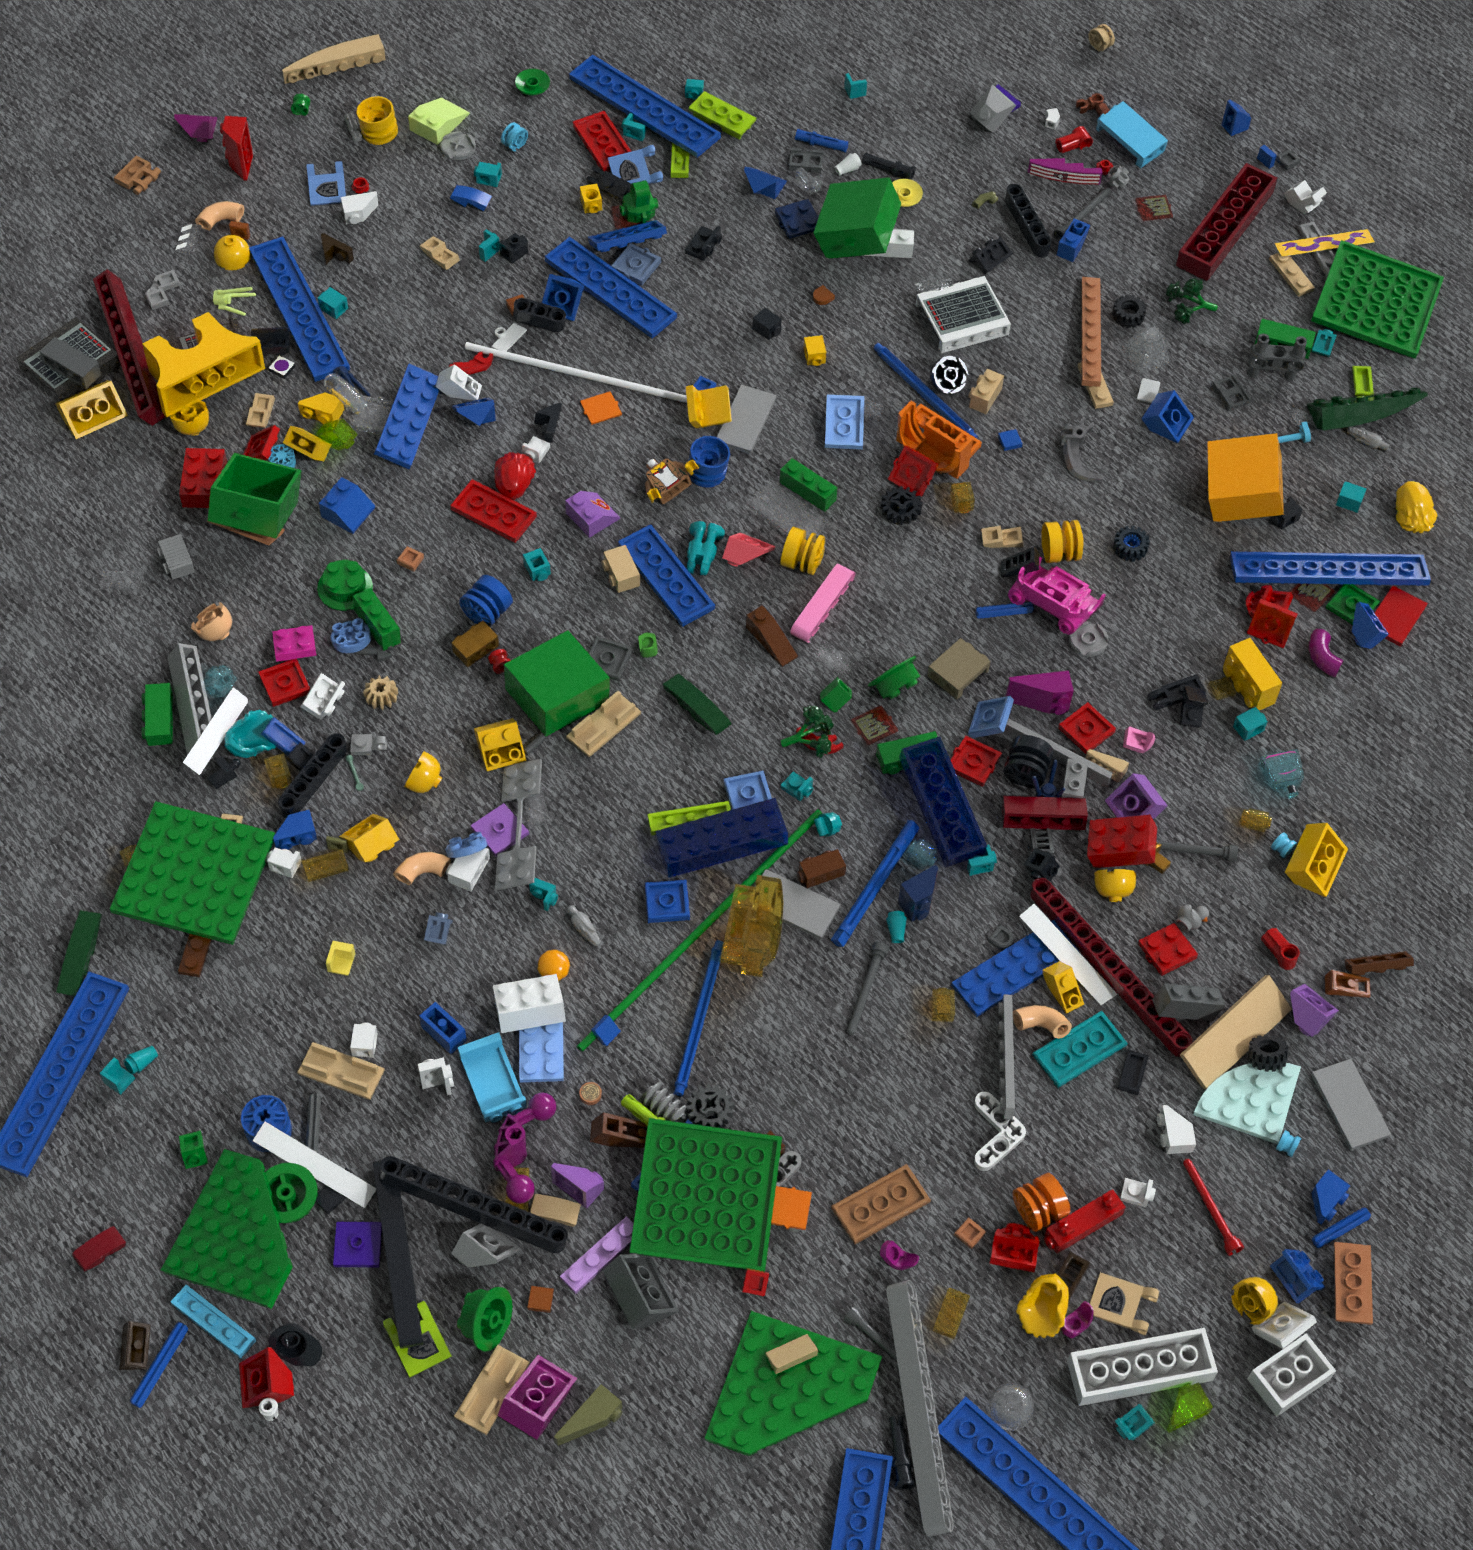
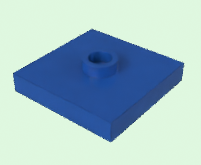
[645,880,690,923]

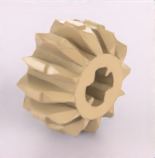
[363,675,398,710]

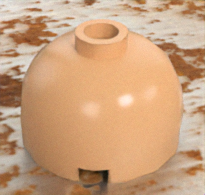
[191,602,232,641]

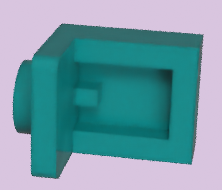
[1115,1404,1155,1440]

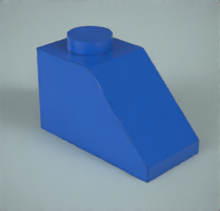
[1222,100,1251,136]
[1352,602,1389,649]

